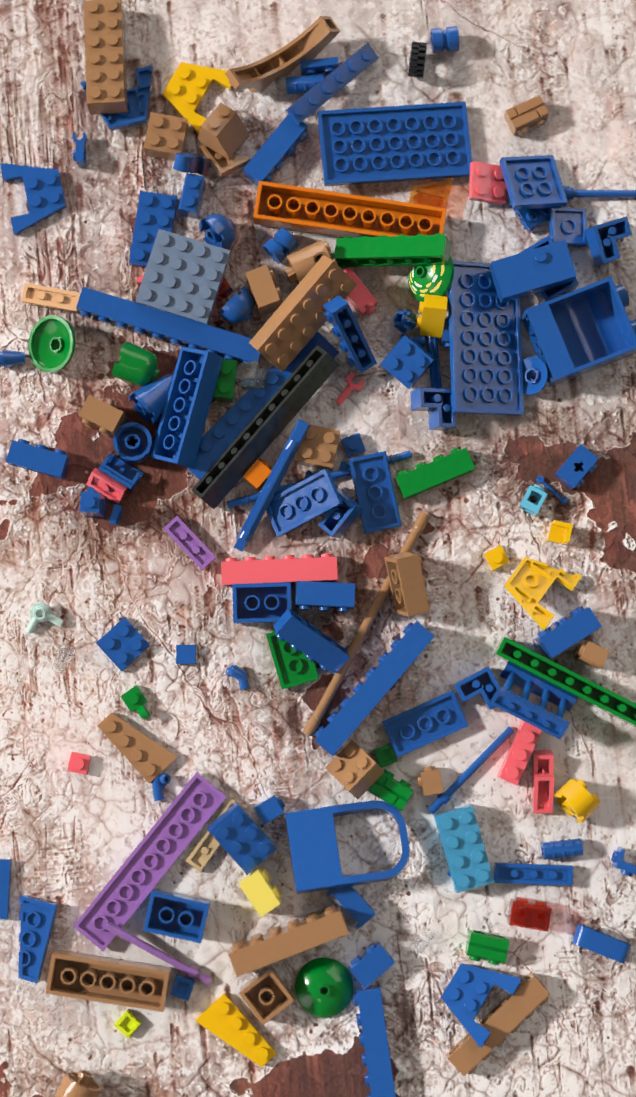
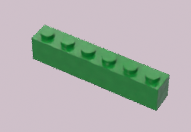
[334,233,451,267]

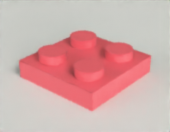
[469,161,507,205]

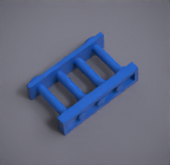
[490,662,578,739]

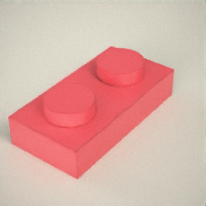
[87,468,127,505]

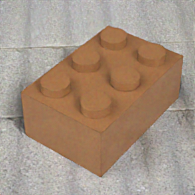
[384,552,431,617]

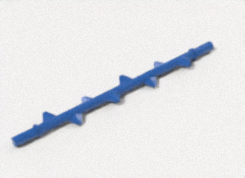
[227,450,412,508]

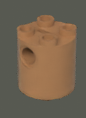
[284,240,338,284]
[55,1070,102,1097]

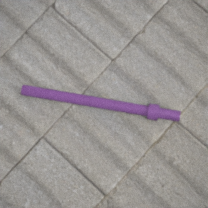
[105,922,212,985]

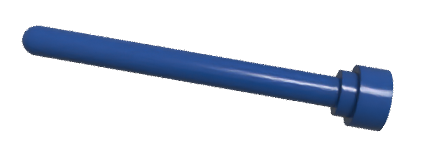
[563,186,636,201]

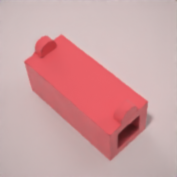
[343,267,377,317]

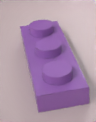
[163,516,216,571]

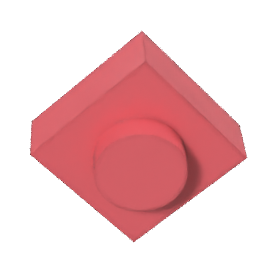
[67,752,91,775]

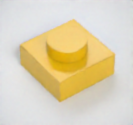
[483,545,510,571]

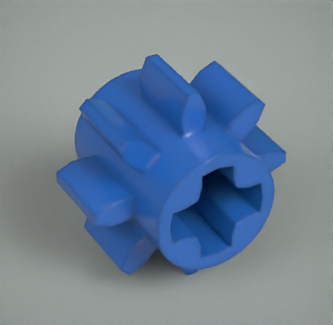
[394,308,417,333]

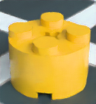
[554,779,601,824]

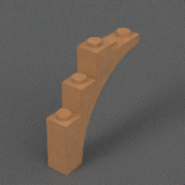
[225,16,340,93]

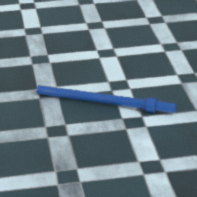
[428,726,515,814]

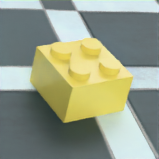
[239,866,282,917]

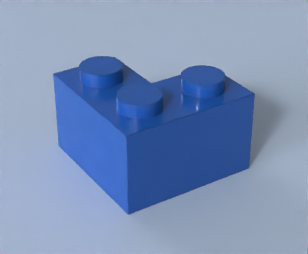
[584,216,632,267]
[411,387,456,431]
[318,485,363,538]
[453,666,499,710]

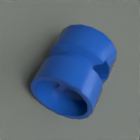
[430,26,459,54]
[263,227,298,264]

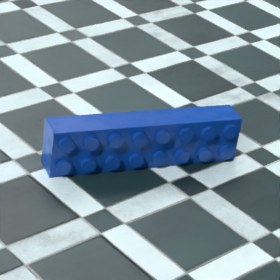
[314,621,435,756]

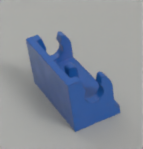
[99,453,144,491]

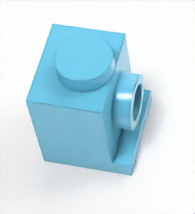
[518,485,547,516]

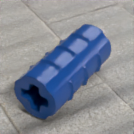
[286,74,323,95]
[541,838,583,860]

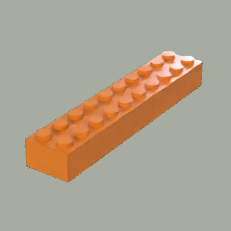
[253,181,447,238]

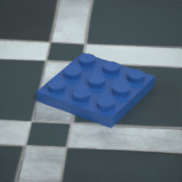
[499,155,568,210]

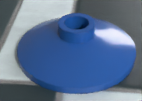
[522,357,549,395]

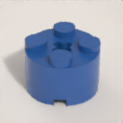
[113,422,154,464]

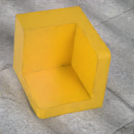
[547,520,573,545]

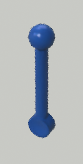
[536,476,568,505]

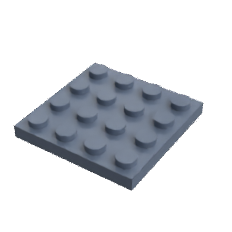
[135,229,232,325]

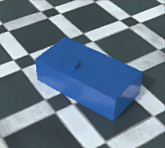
[489,240,577,304]

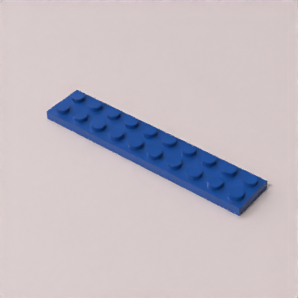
[186,331,339,480]

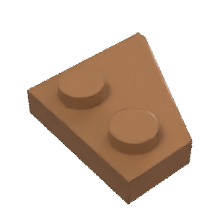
[199,144,251,178]

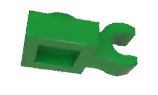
[120,685,151,720]

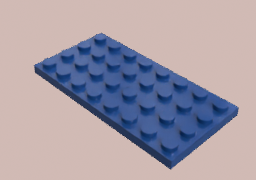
[317,102,472,187]
[448,260,524,416]

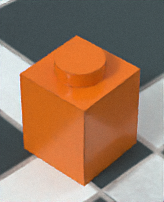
[243,459,272,491]

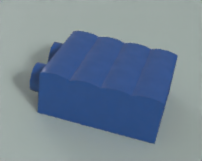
[521,277,636,387]

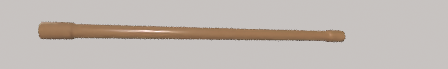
[303,512,431,737]

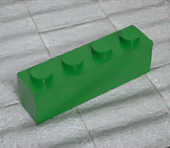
[395,447,475,500]

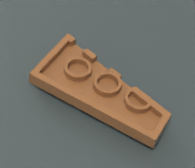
[98,713,178,783]

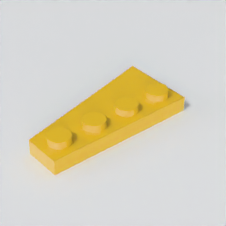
[195,992,277,1067]

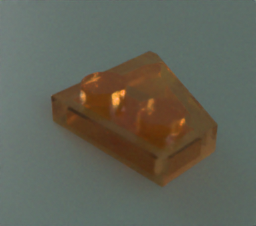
[408,178,453,208]

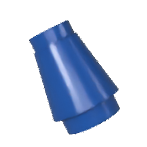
[0,349,26,368]

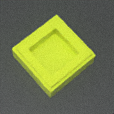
[114,1009,142,1039]

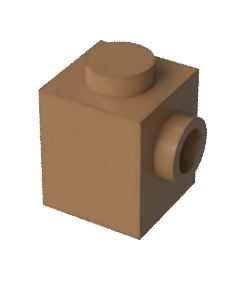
[417,766,443,796]

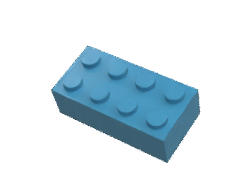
[433,804,494,893]

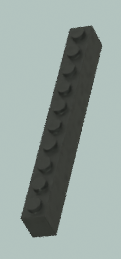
[192,345,339,509]

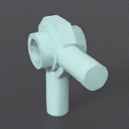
[25,602,63,634]

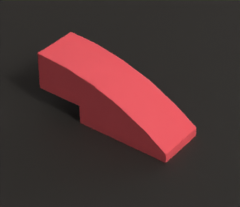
[532,750,554,814]

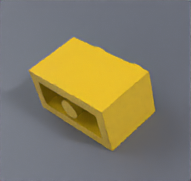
[416,294,448,338]

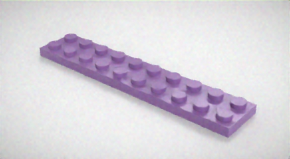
[73,772,227,951]

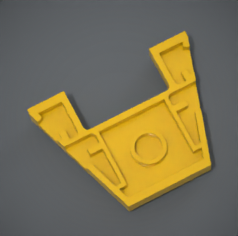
[162,62,232,134]
[504,557,582,631]

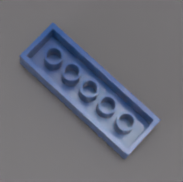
[151,346,223,469]

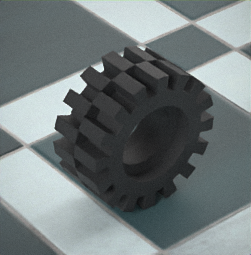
[408,41,427,78]

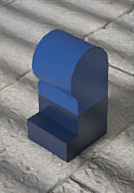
[173,152,211,176]

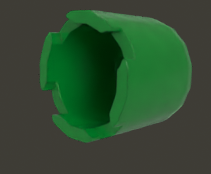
[112,342,160,387]

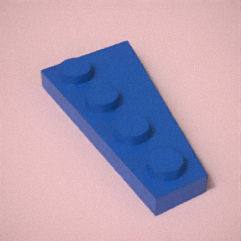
[18,895,58,983]

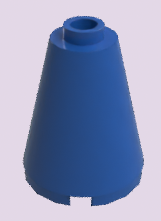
[128,374,173,425]

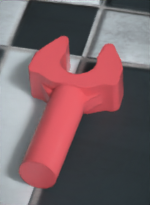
[335,373,364,406]

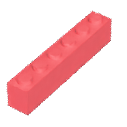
[221,554,338,586]

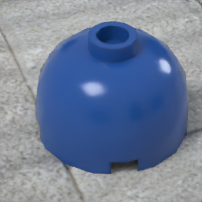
[199,214,235,249]
[218,286,255,324]

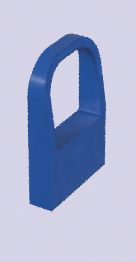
[285,800,410,894]

